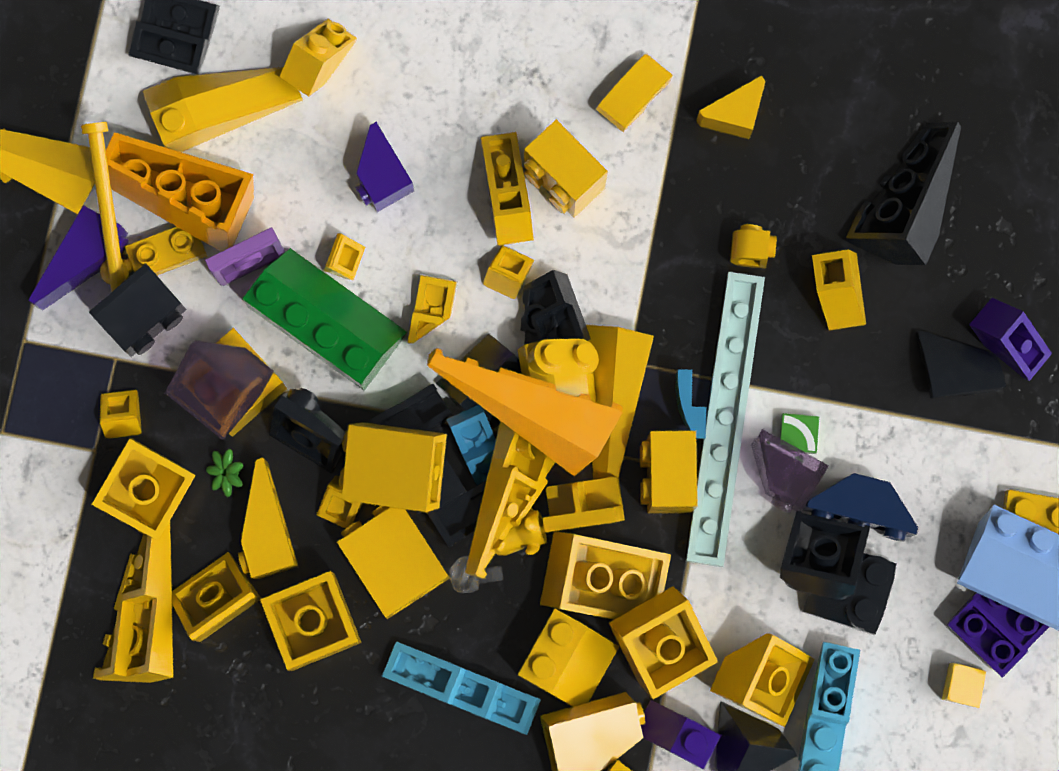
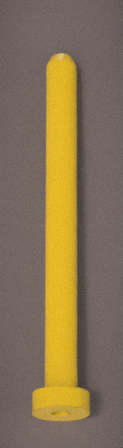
[81,122,125,292]

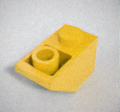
[279,19,357,97]
[812,249,866,330]

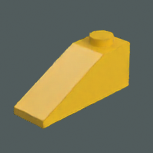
[481,132,534,246]
[238,458,298,580]

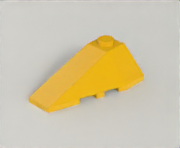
[143,67,303,152]

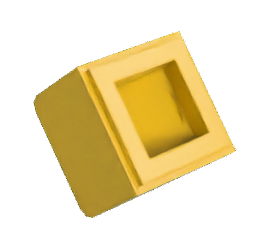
[483,245,534,299]
[100,390,141,438]
[317,476,363,529]
[942,663,986,708]

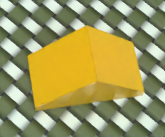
[696,76,765,139]

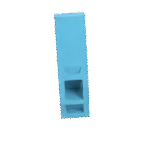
[798,642,860,771]

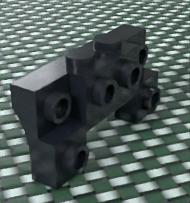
[369,383,487,548]

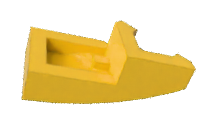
[407,275,458,344]

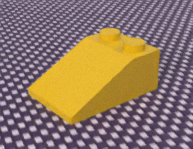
[540,531,671,619]

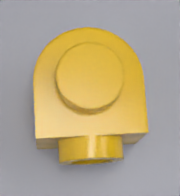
[731,224,777,268]

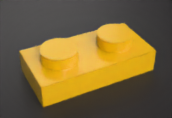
[1003,490,1059,534]

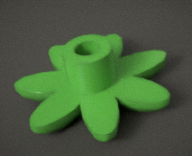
[206,449,243,497]

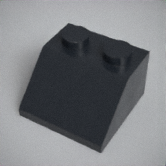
[89,263,187,357]

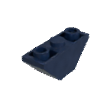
[803,473,918,542]

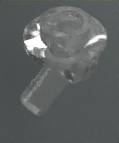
[450,556,504,593]

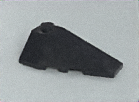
[845,122,961,265]

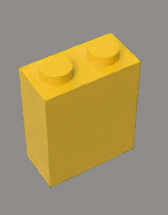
[339,422,447,512]
[337,506,450,619]

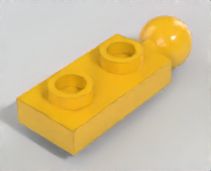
[100,227,207,285]

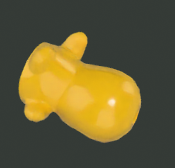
[495,507,547,556]

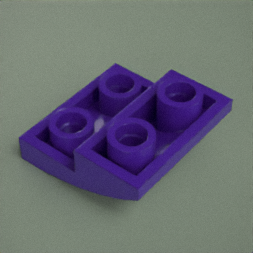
[947,592,1049,678]

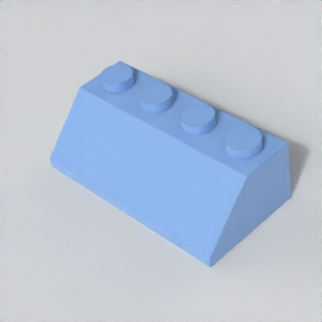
[957,505,1059,631]

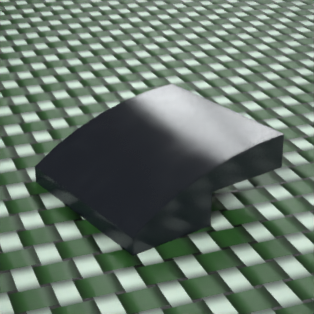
[128,0,220,75]

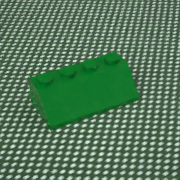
[242,248,407,391]

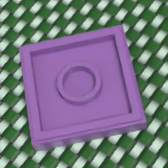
[205,227,285,286]

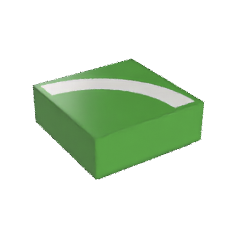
[779,413,819,454]

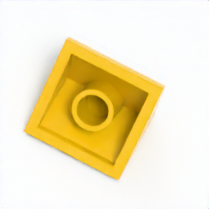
[172,552,262,642]

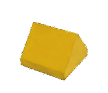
[323,233,365,281]

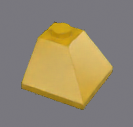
[710,633,815,727]

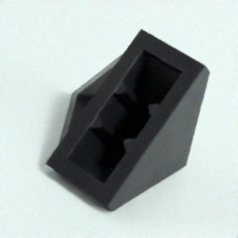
[714,701,797,771]

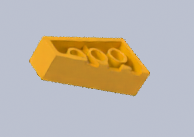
[106,132,254,252]

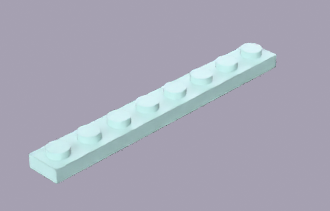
[685,272,765,567]

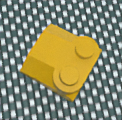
[517,339,599,403]

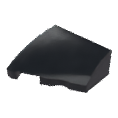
[518,270,591,359]

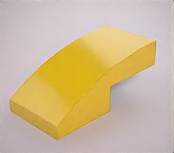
[596,53,673,132]

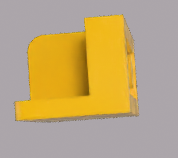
[542,477,625,532]

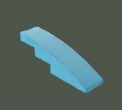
[382,641,541,735]

